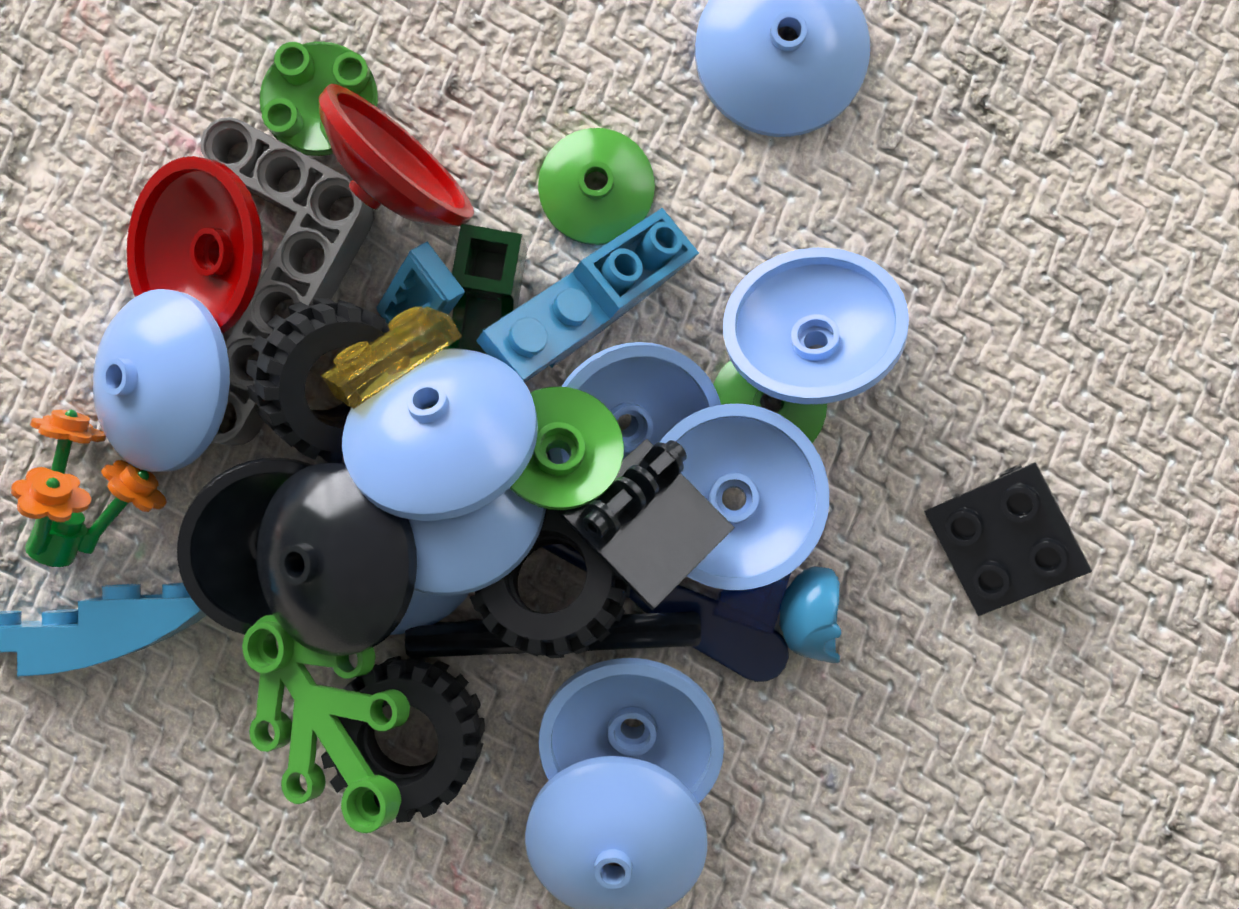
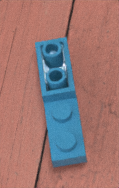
[476,208,699,382]
[0,583,207,677]

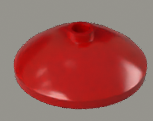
[319,84,474,227]
[127,156,264,334]

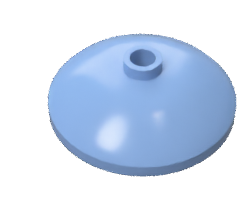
[695,0,870,137]
[723,248,909,404]
[93,289,230,472]
[547,342,721,464]
[342,349,538,521]
[660,404,829,590]
[408,488,546,596]
[538,658,724,803]
[525,756,707,909]

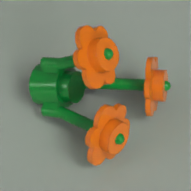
[11,409,167,567]

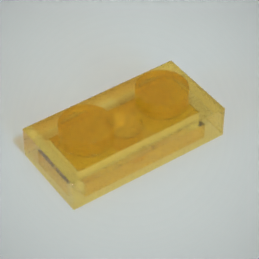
[321,306,462,409]

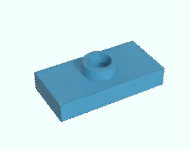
[376,241,465,353]

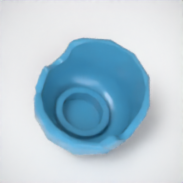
[779,566,841,663]

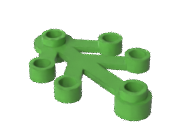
[242,615,410,833]

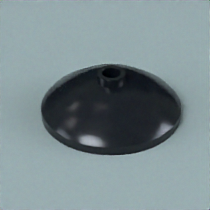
[177,457,312,635]
[257,463,417,656]

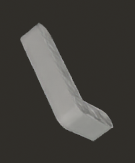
[201,117,374,446]

